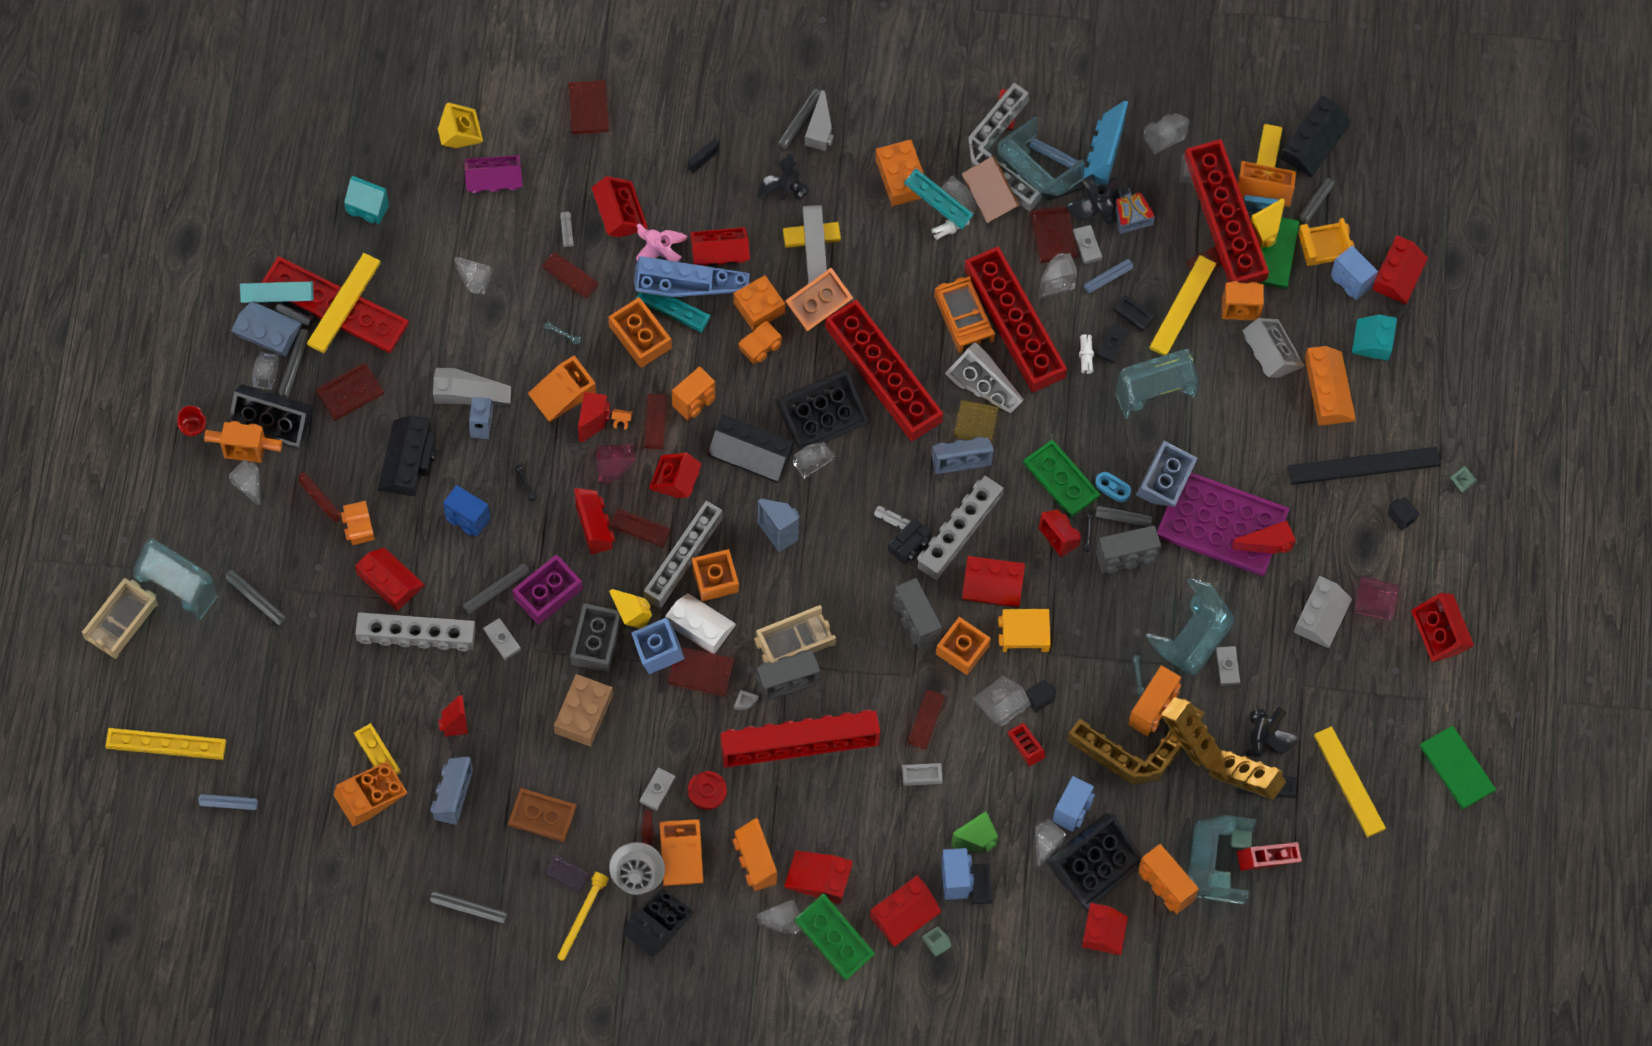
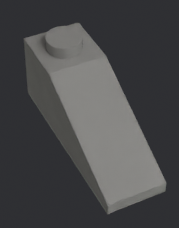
[805,90,834,151]

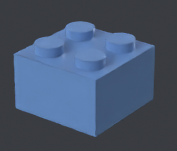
[1331,246,1378,300]
[632,617,685,674]
[1052,776,1095,832]
[941,848,974,900]

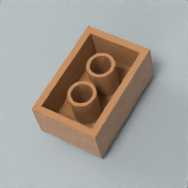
[554,674,613,747]

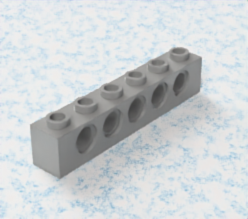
[917,476,1004,581]
[644,501,722,609]
[356,613,476,651]

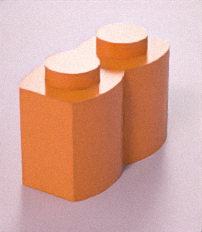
[739,321,782,364]
[341,501,375,545]

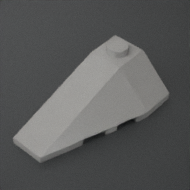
[945,342,1024,413]
[433,368,511,405]

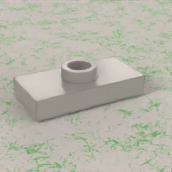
[1073,225,1102,264]
[483,618,521,660]
[1216,646,1240,686]
[902,763,943,786]
[639,768,675,811]

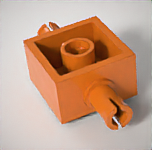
[204,421,283,463]

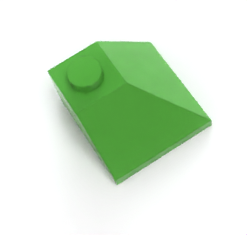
[951,811,998,853]

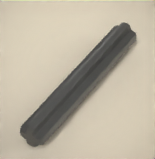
[778,89,821,149]
[278,329,309,398]
[463,564,530,614]
[225,570,286,625]
[430,891,507,923]

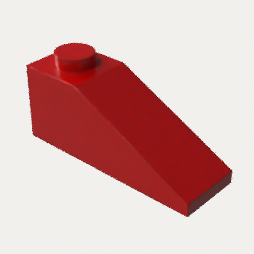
[1232,520,1296,554]
[438,695,468,737]
[1237,842,1302,871]

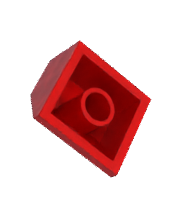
[578,392,611,442]
[649,452,702,498]
[1038,509,1081,558]
[1082,903,1128,955]

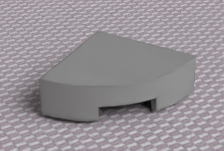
[734,690,759,710]

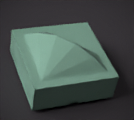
[1450,466,1477,493]

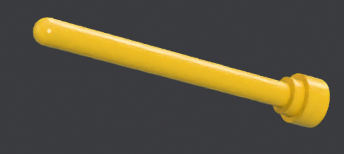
[558,872,609,961]

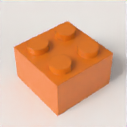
[733,275,785,331]
[1222,281,1264,321]
[672,366,715,421]
[692,549,739,602]
[936,617,991,675]

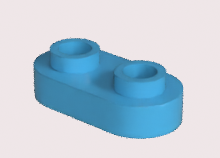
[1095,472,1131,502]

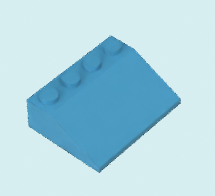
[1082,101,1128,185]

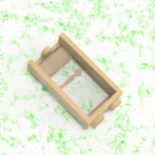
[82,578,158,659]
[754,605,836,663]

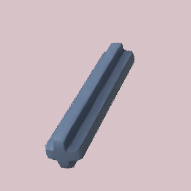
[1029,138,1080,171]
[1084,259,1134,293]
[199,794,258,810]

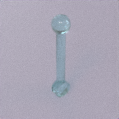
[545,322,580,344]
[1132,655,1144,694]

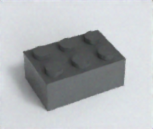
[1096,525,1161,574]
[892,578,942,650]
[570,603,622,673]
[756,650,820,702]

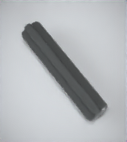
[1299,178,1334,224]
[1096,506,1152,527]

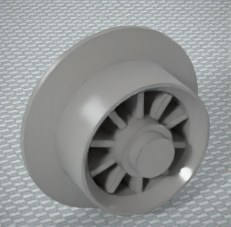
[609,842,665,894]

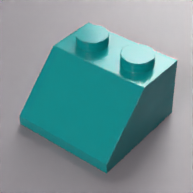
[344,176,389,224]
[1351,314,1397,361]

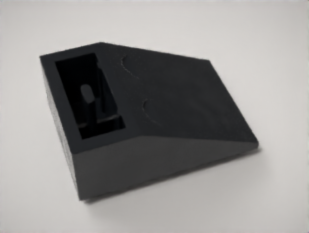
[622,888,694,958]

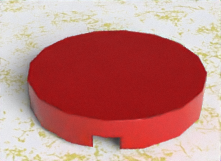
[688,771,727,810]

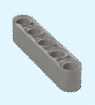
[803,205,827,284]

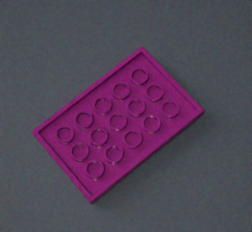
[1157,472,1290,577]

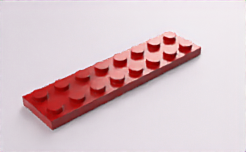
[261,256,409,353]

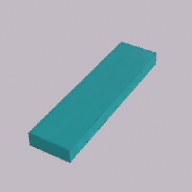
[903,168,974,230]
[240,281,314,302]
[636,292,711,333]

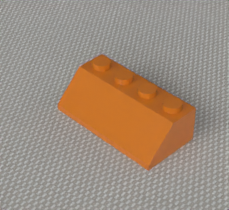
[1305,346,1356,426]

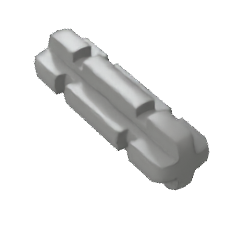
[560,212,573,247]
[874,506,911,529]

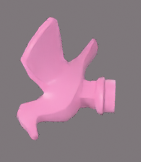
[636,224,687,262]

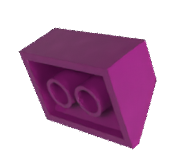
[464,155,522,193]

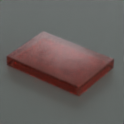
[568,80,609,134]
[1030,206,1078,263]
[315,362,384,421]
[668,647,734,696]

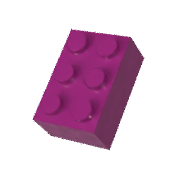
[512,554,583,625]

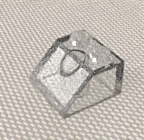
[1143,113,1189,154]
[1038,253,1078,299]
[973,676,1031,727]

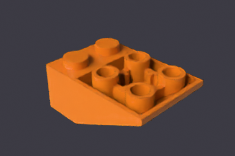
[528,356,596,423]
[334,761,407,827]
[660,819,703,886]

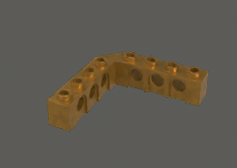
[1161,697,1286,800]
[1067,705,1205,785]

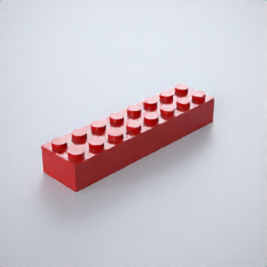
[1184,139,1269,283]
[964,246,1067,393]
[825,299,943,442]
[721,710,880,768]

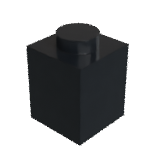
[1388,497,1420,531]
[1024,679,1056,713]

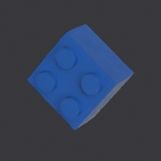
[443,485,490,537]

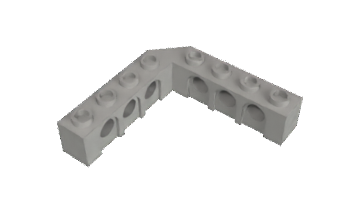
[968,83,1042,212]

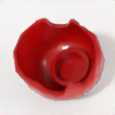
[177,405,206,437]

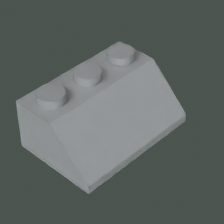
[1243,318,1305,378]
[1294,576,1352,648]

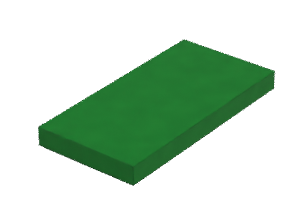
[1258,217,1299,289]
[1023,439,1101,518]
[1420,726,1496,810]
[793,893,875,980]

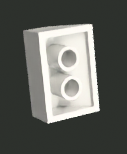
[666,593,736,655]

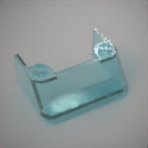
[997,116,1085,195]
[1115,349,1199,419]
[133,538,218,621]
[1146,578,1234,675]
[1188,815,1257,904]

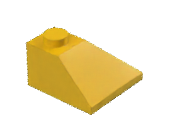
[438,102,483,148]
[1251,198,1285,249]
[609,589,652,629]

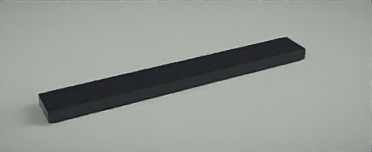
[1288,447,1441,485]

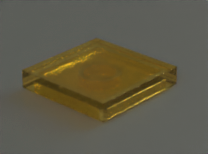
[954,400,998,443]

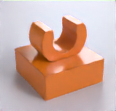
[611,409,633,429]

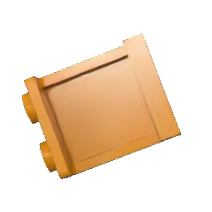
[1298,218,1354,266]
[998,609,1050,652]

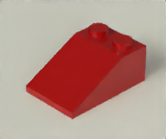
[784,850,853,904]

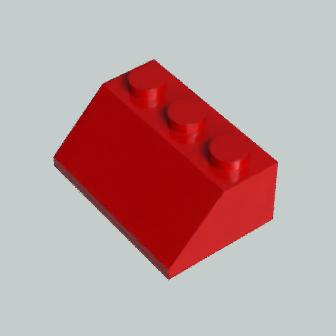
[592,176,648,237]
[690,227,750,266]
[1372,235,1428,304]
[574,488,615,555]
[355,547,425,611]
[962,556,1025,608]
[1411,593,1474,662]
[870,875,941,947]

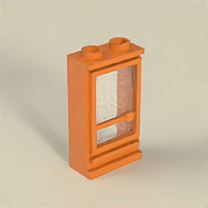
[934,277,995,353]

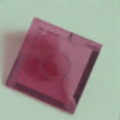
[596,444,636,483]
[1354,576,1399,621]

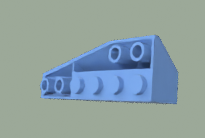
[634,256,750,297]

